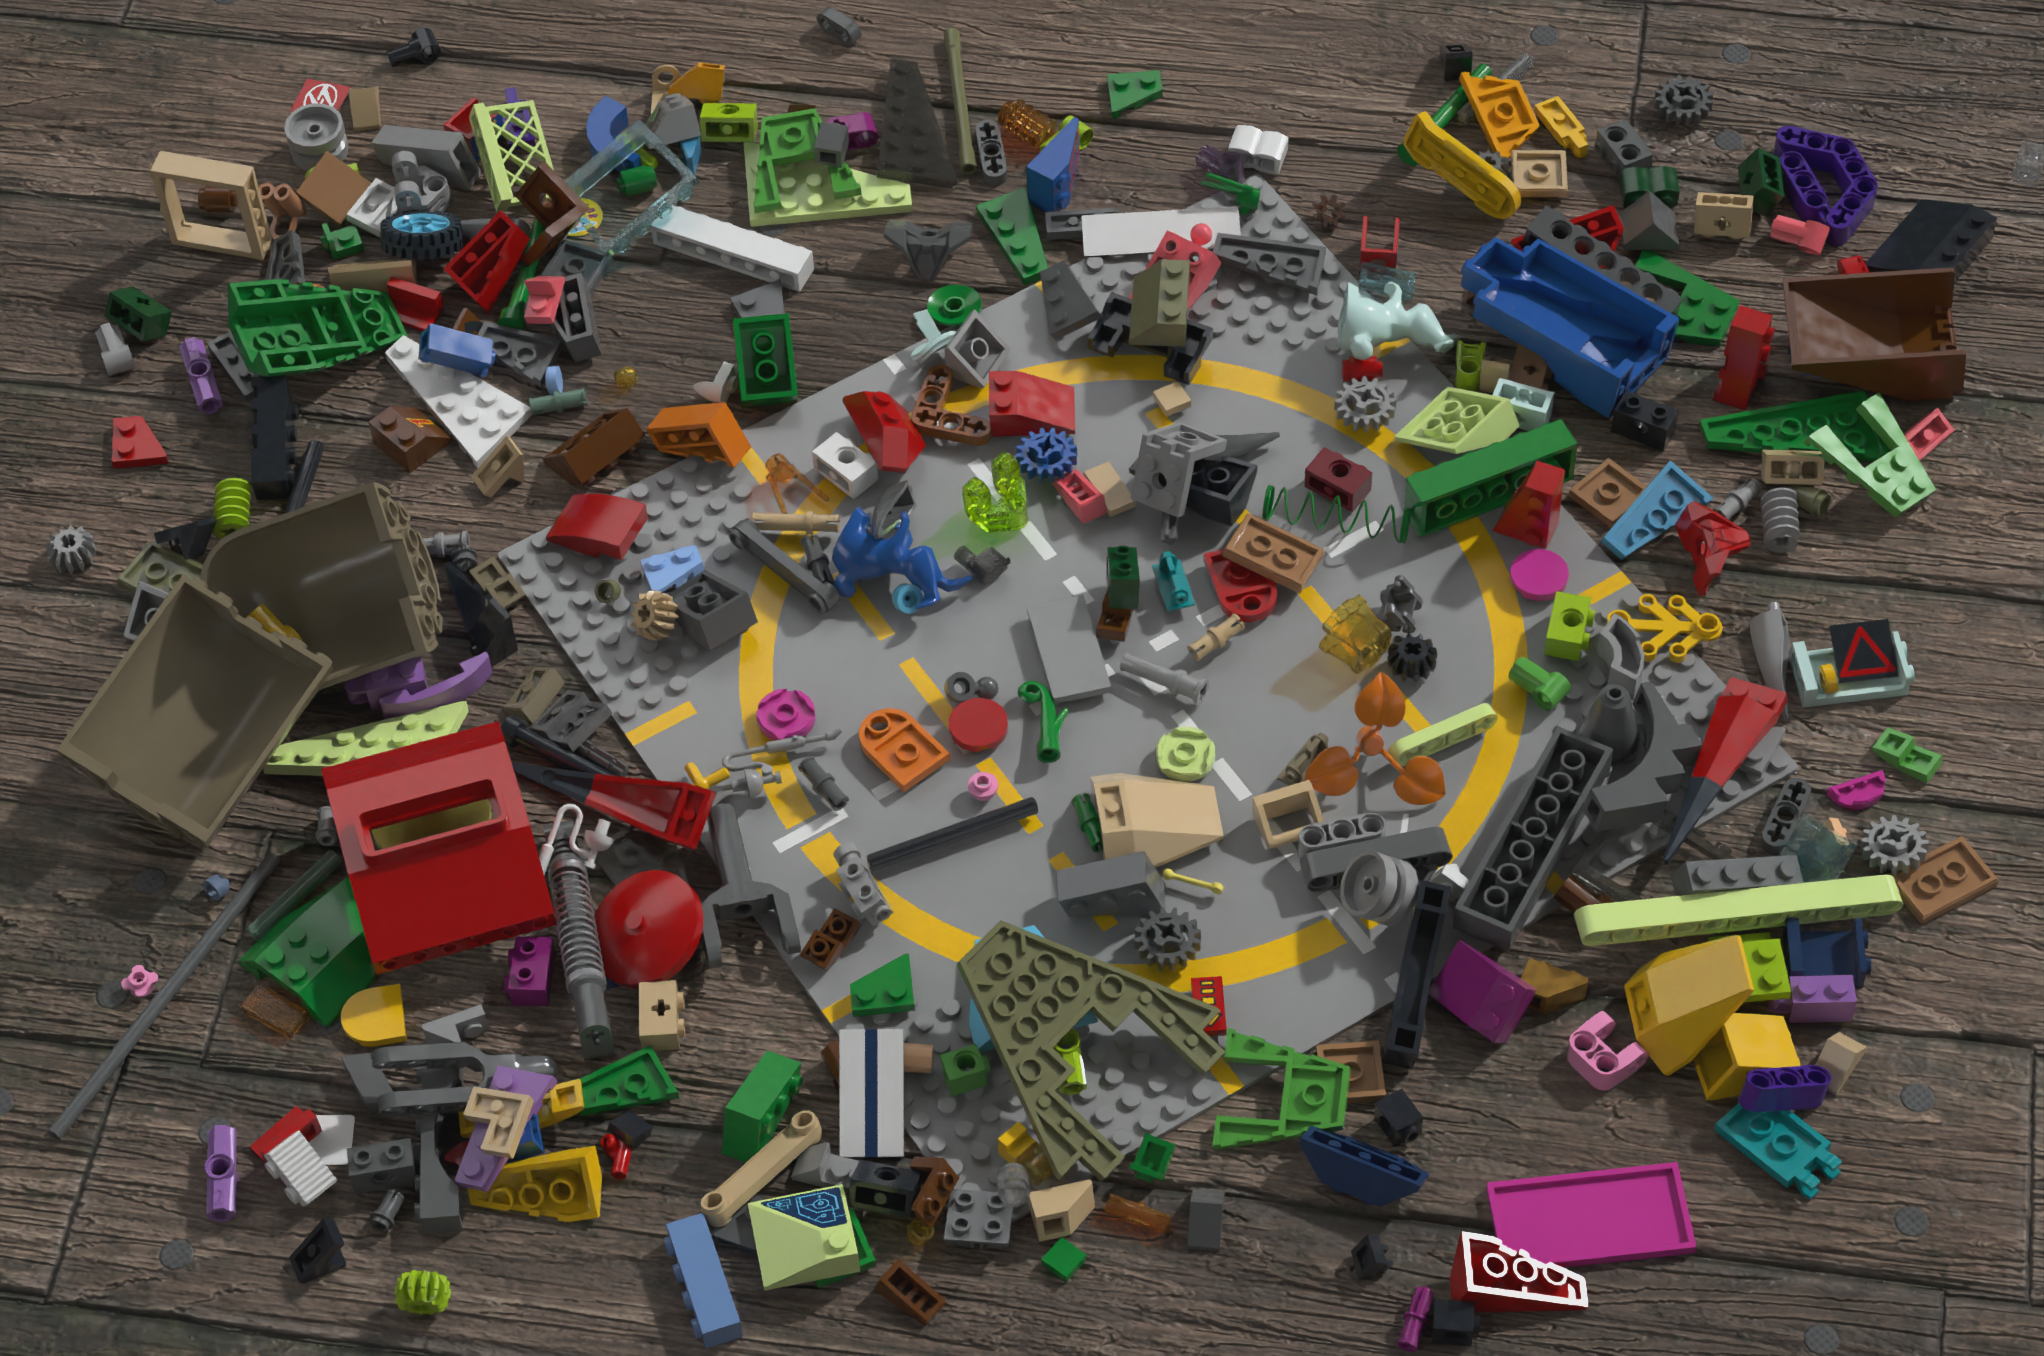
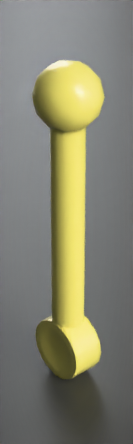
[1162,868,1224,895]

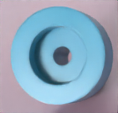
[892,583,923,614]

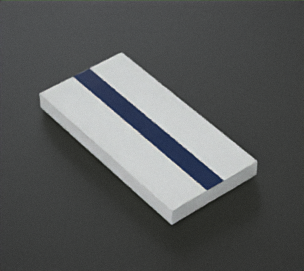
[839,1029,904,1157]

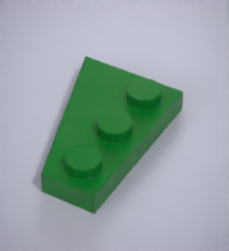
[579,1045,679,1116]

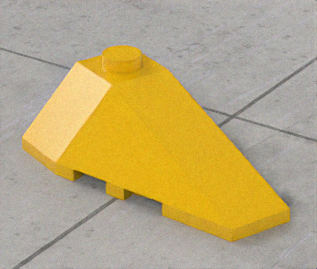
[467,1146,602,1222]

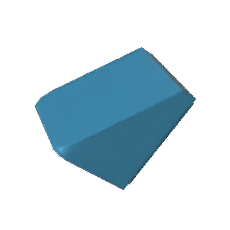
[680,136,702,176]

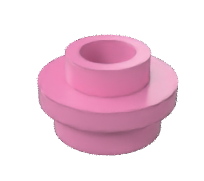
[968,772,998,801]

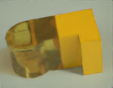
[998,1121,1053,1186]

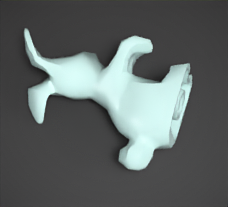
[1337,282,1460,360]

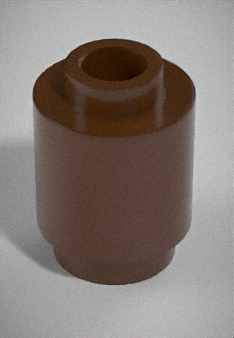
[198,186,239,212]

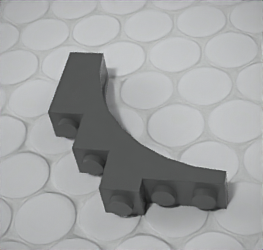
[1582,682,1702,832]

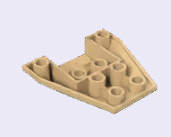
[1090,773,1224,868]

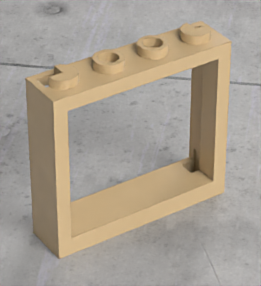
[149,151,272,260]

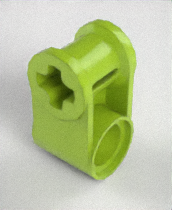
[1455,340,1486,392]

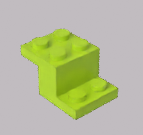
[1707,932,1791,1002]

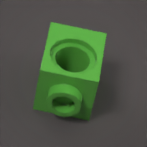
[940,1044,991,1097]

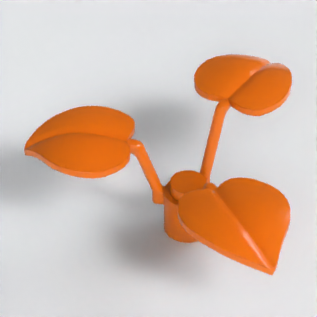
[1304,672,1446,805]

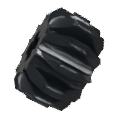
[1387,632,1438,683]

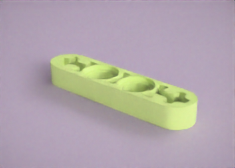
[1388,703,1498,766]

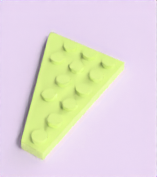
[263,701,469,776]

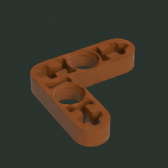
[911,364,991,446]

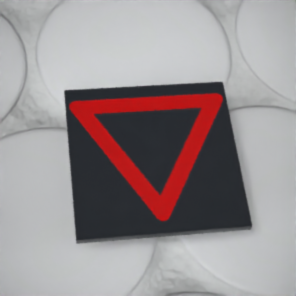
[1829,619,1898,683]

